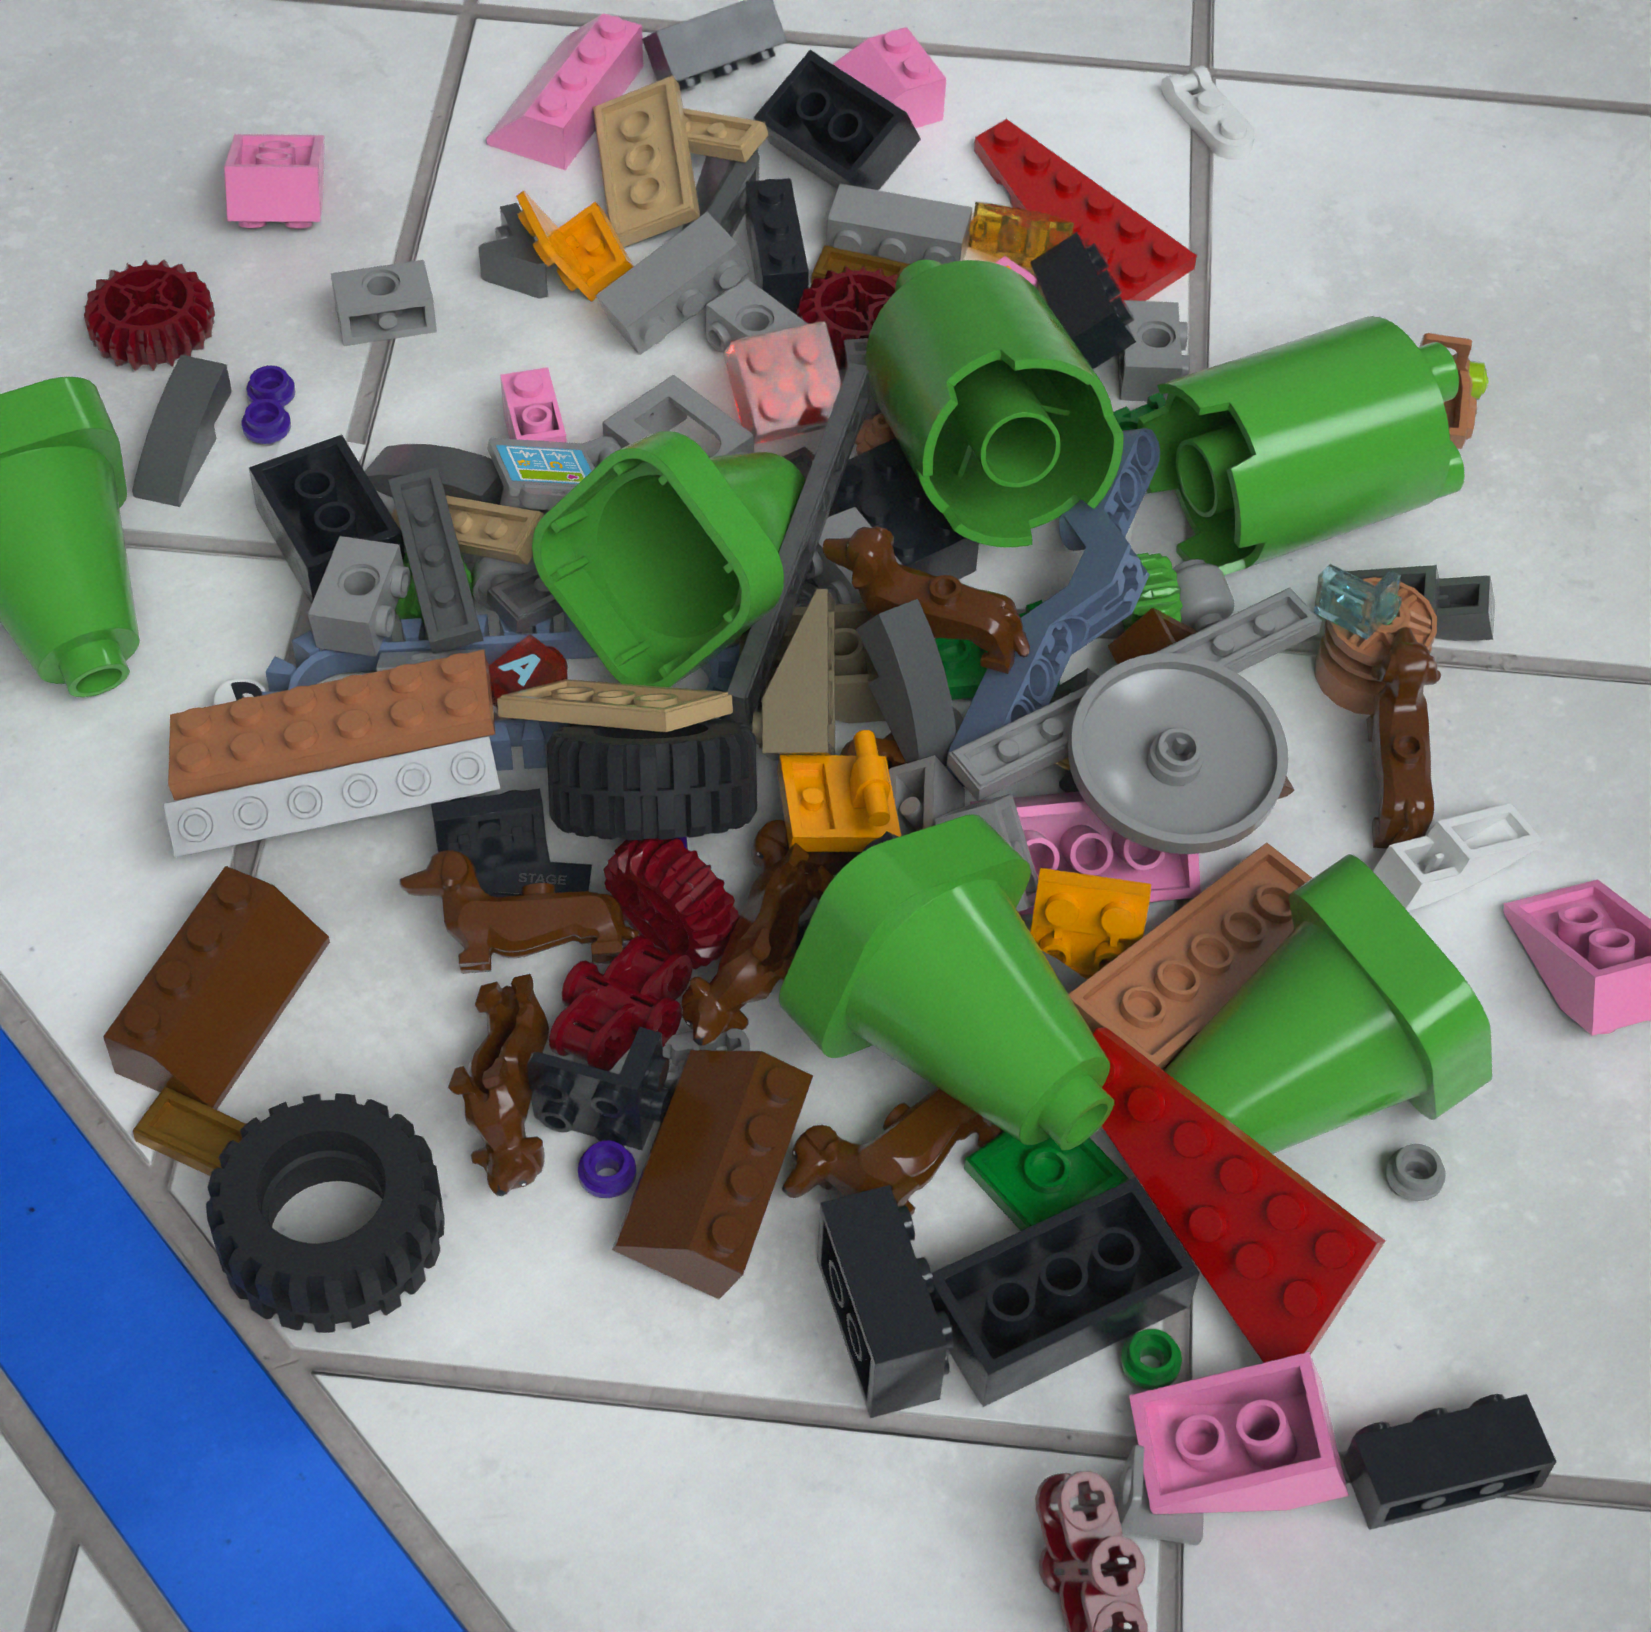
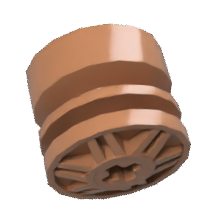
[1315,577,1437,715]

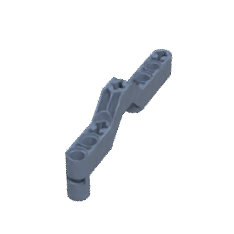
[947,428,1160,787]

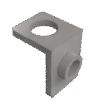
[1118,1445,1204,1545]

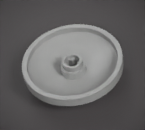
[1068,653,1288,854]

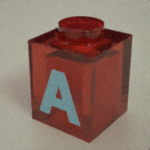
[489,634,568,720]

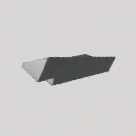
[681,148,760,237]

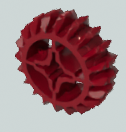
[84,259,215,371]
[797,264,899,373]
[603,838,740,970]

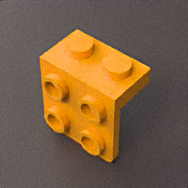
[516,190,634,302]

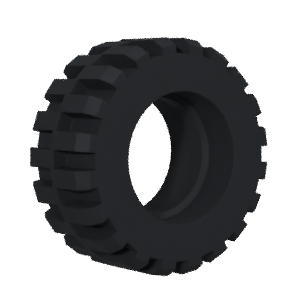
[547,718,757,840]
[206,1093,445,1333]

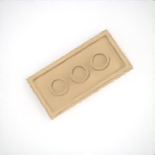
[593,76,700,247]
[497,679,733,732]

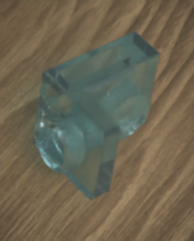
[1314,564,1402,640]

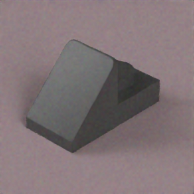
[478,203,548,299]

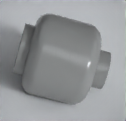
[1173,559,1234,632]

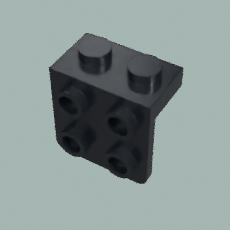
[431,788,550,897]
[527,1027,672,1151]

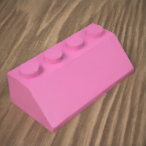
[486,13,643,170]
[970,791,1201,915]

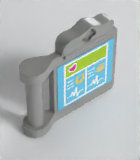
[487,436,621,510]

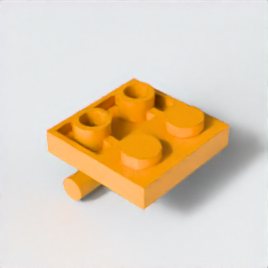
[777,730,901,852]
[1030,868,1151,980]

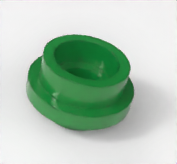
[1121,1329,1182,1389]

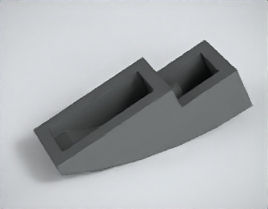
[132,355,232,507]
[365,444,503,505]
[1333,565,1495,640]
[856,599,956,766]

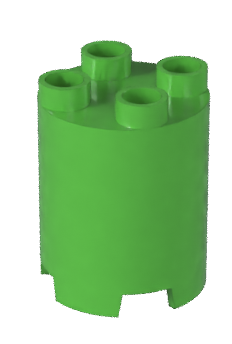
[865,259,1124,547]
[1137,316,1465,575]

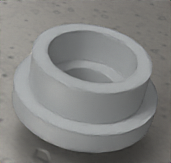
[1386,1144,1446,1201]

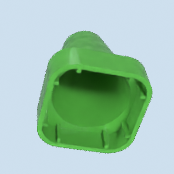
[0,377,140,697]
[532,431,806,687]
[779,814,1114,1150]
[1164,854,1492,1154]

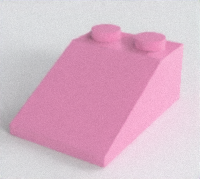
[833,27,946,128]
[224,134,324,228]
[1503,879,1651,1036]
[1129,1352,1349,1514]

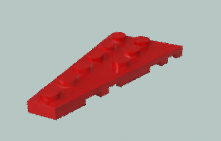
[974,119,1197,301]
[1093,1027,1386,1363]

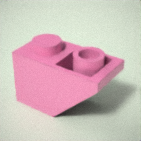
[500,367,567,442]

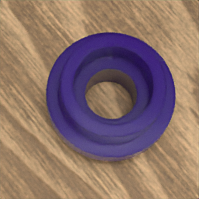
[246,365,295,407]
[241,399,291,444]
[578,1141,636,1198]

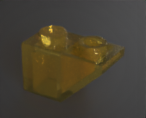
[968,202,1074,267]

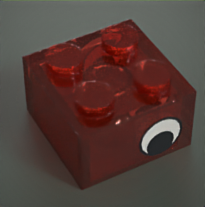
[723,321,842,444]

